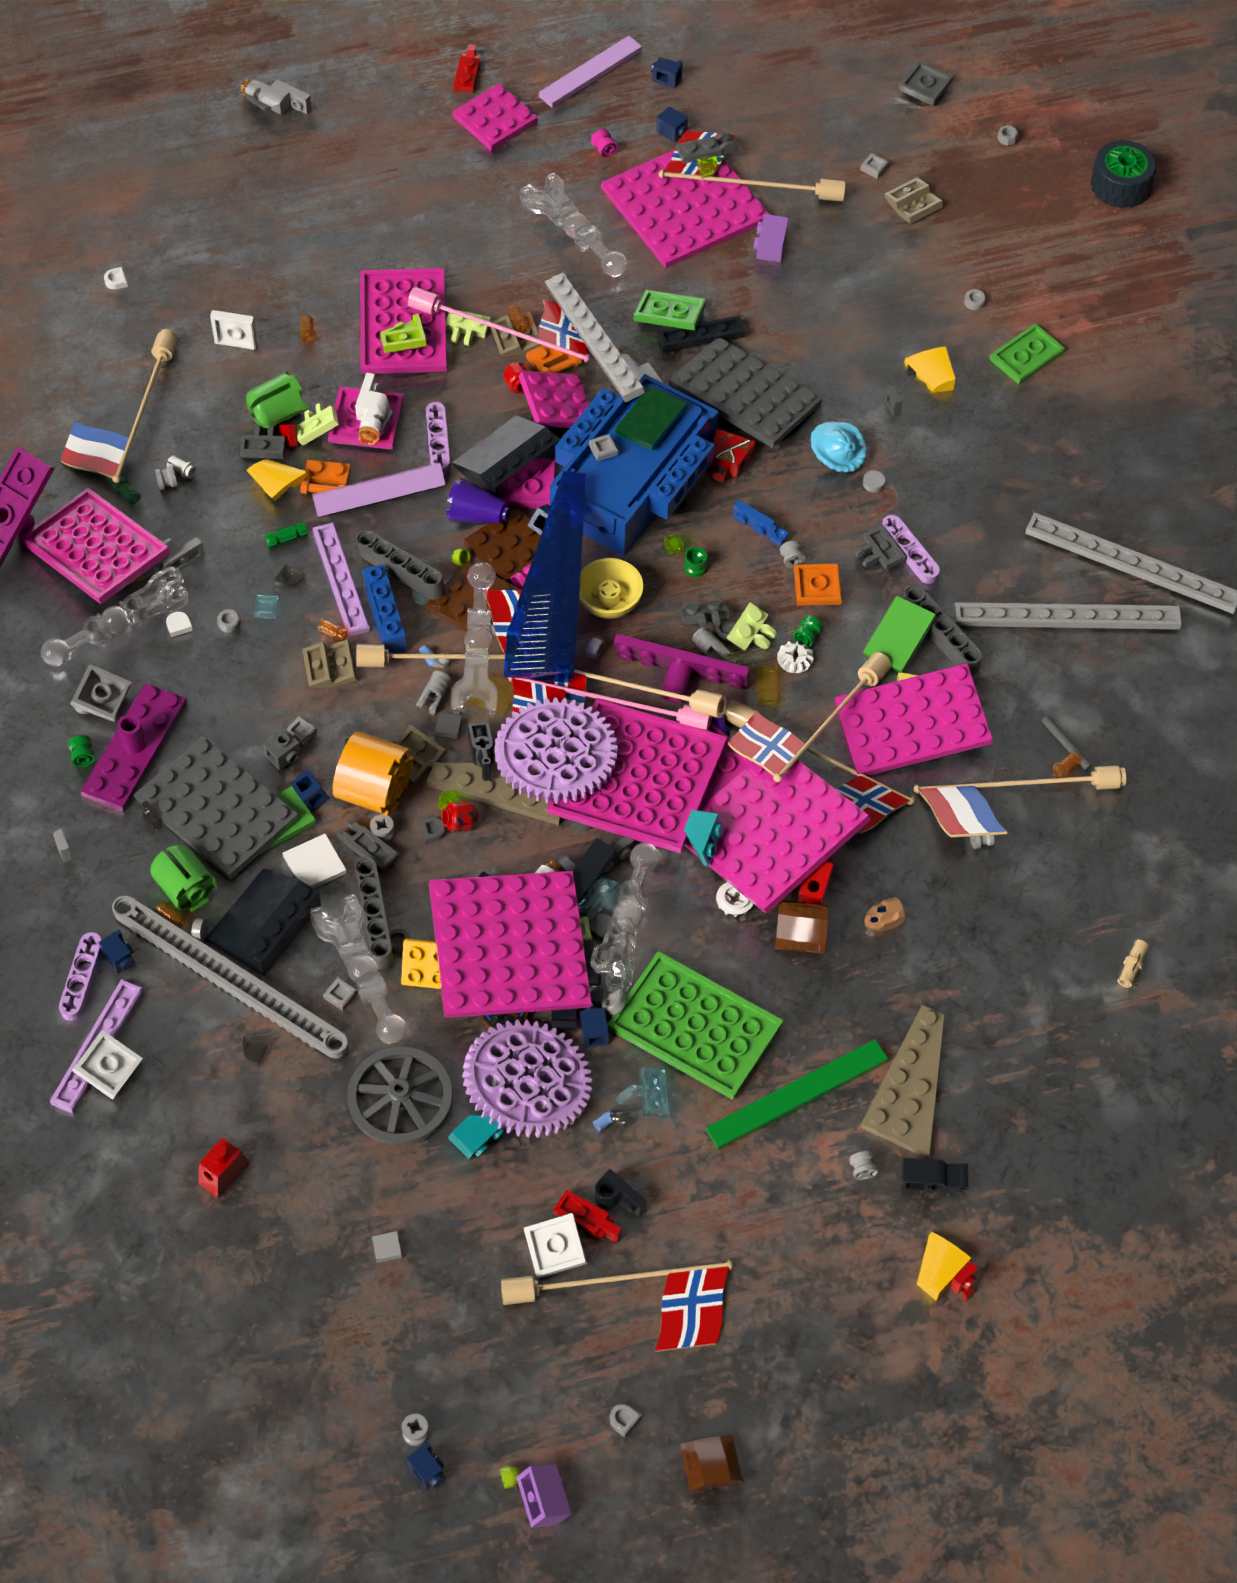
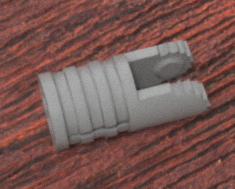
[692,627,731,660]
[416,671,452,715]

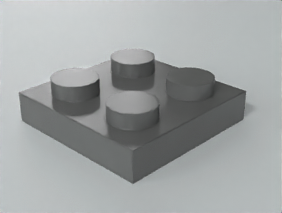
[898,60,953,106]

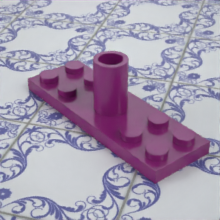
[0,446,55,568]
[614,634,750,704]
[80,683,187,812]

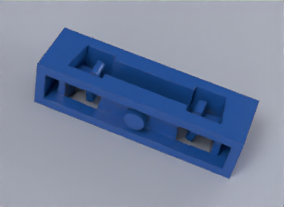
[362,564,407,654]

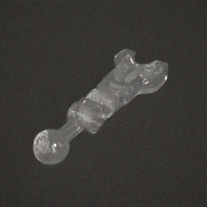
[519,173,627,277]
[451,562,498,717]
[41,567,189,667]
[591,843,659,993]
[310,894,407,1045]

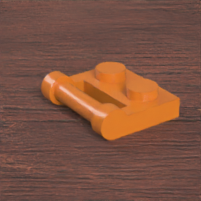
[526,345,582,373]
[300,460,351,494]

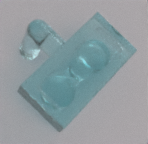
[578,877,621,921]
[616,1067,670,1119]

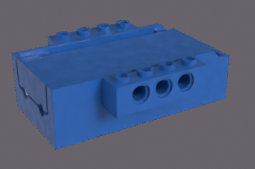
[550,374,718,556]

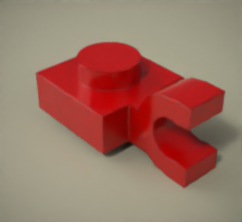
[950,1261,978,1301]

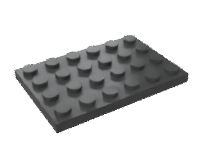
[668,338,822,448]
[134,735,299,880]

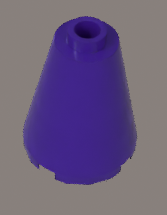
[446,478,511,524]

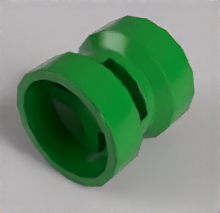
[684,547,707,578]
[793,615,823,647]
[68,735,95,767]

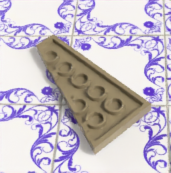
[427,762,562,825]
[860,1005,944,1159]

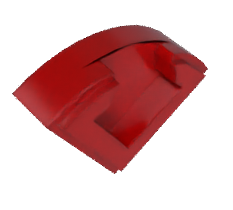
[279,424,298,447]

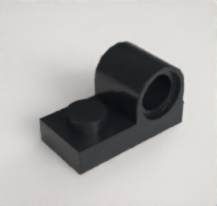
[595,1169,647,1217]

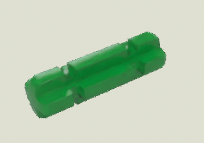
[265,522,308,547]

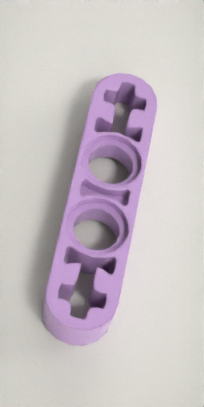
[426,402,450,475]
[882,515,940,584]
[59,932,101,1021]

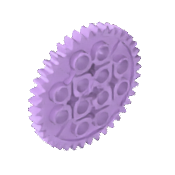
[495,697,618,804]
[462,1019,592,1138]

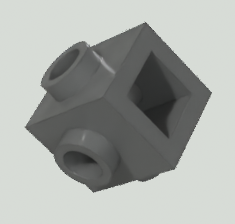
[263,728,301,771]

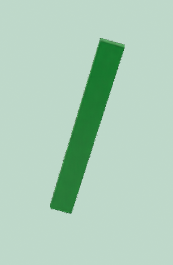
[706,1039,888,1150]

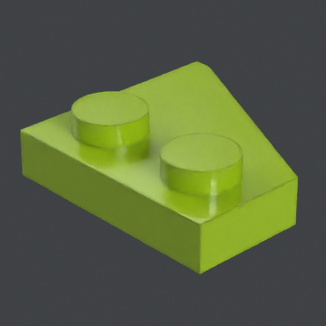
[380,314,426,353]

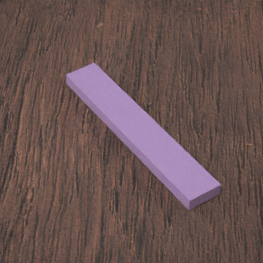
[539,36,642,108]
[312,463,445,517]
[312,522,370,637]
[50,979,144,1114]

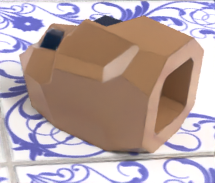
[864,897,905,932]

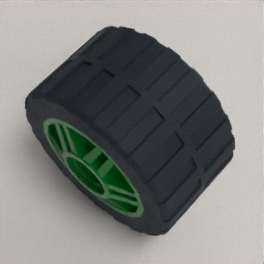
[1091,140,1157,208]

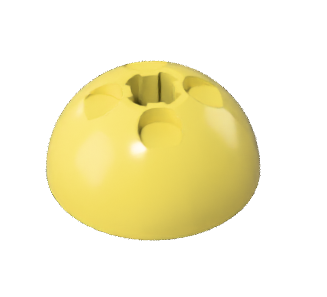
[576,558,643,619]

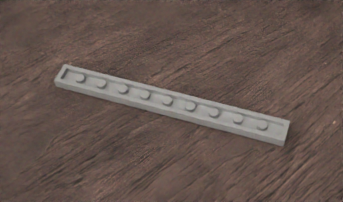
[545,273,645,402]
[1025,512,1237,614]
[954,602,1181,629]

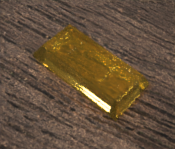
[756,665,781,705]

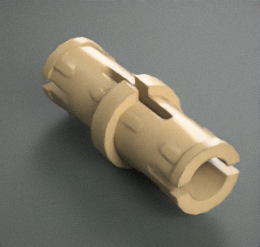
[1117,940,1149,988]

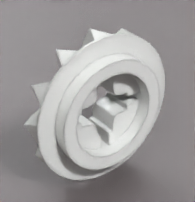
[777,641,814,673]
[716,882,753,917]

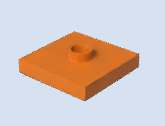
[794,564,842,606]

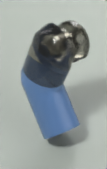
[593,1110,632,1132]

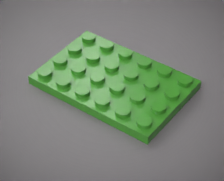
[607,951,784,1100]

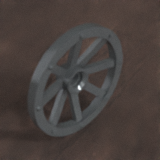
[347,1047,452,1145]

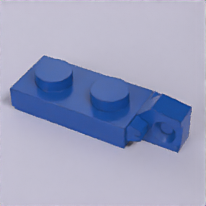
[733,500,789,546]

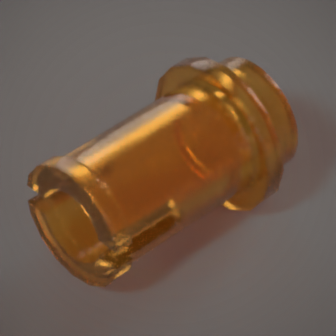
[508,306,529,333]
[299,315,315,343]
[317,618,347,642]
[1052,752,1081,778]
[155,901,186,928]

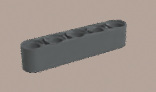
[356,530,446,600]
[904,585,982,675]
[355,857,394,969]

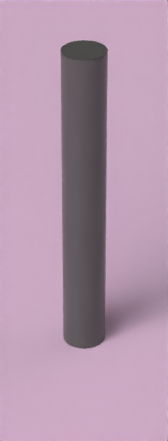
[1042,716,1092,771]

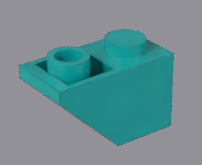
[684,810,724,866]
[448,1115,506,1159]

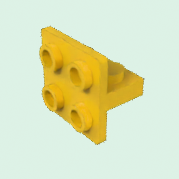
[401,939,441,989]

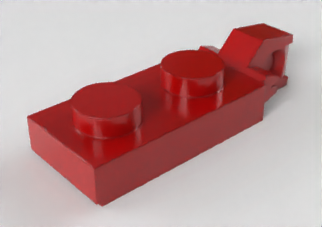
[453,44,480,93]
[553,1190,622,1242]

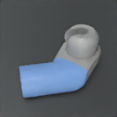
[419,644,451,668]

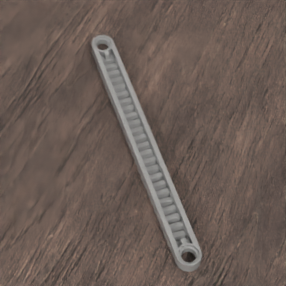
[112,896,348,1058]

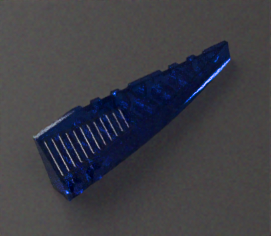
[503,471,586,683]

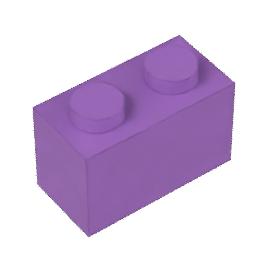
[753,214,788,262]
[516,1464,571,1528]

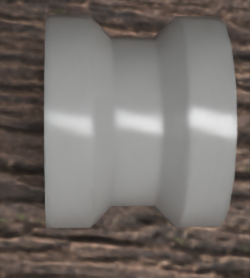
[154,465,177,491]
[780,541,806,568]
[370,814,394,843]
[970,835,995,849]
[849,1151,878,1180]
[402,1414,429,1446]

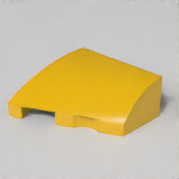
[904,346,955,393]
[246,459,309,501]
[917,1232,971,1301]

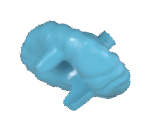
[811,422,867,473]

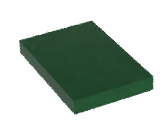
[615,386,687,451]

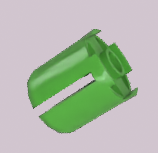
[246,371,309,429]
[150,844,218,912]

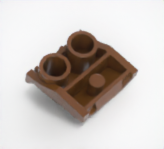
[774,901,828,954]
[680,1435,744,1494]

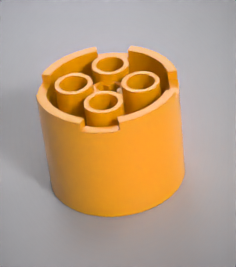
[333,731,413,816]

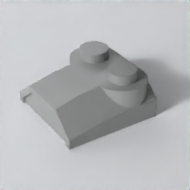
[70,664,132,721]

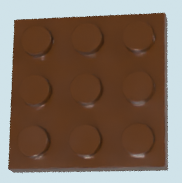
[464,506,557,584]
[425,561,520,639]

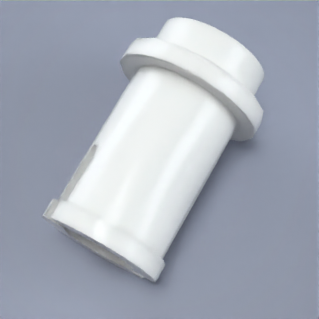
[167,455,196,479]

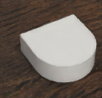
[104,267,128,290]
[166,612,193,637]

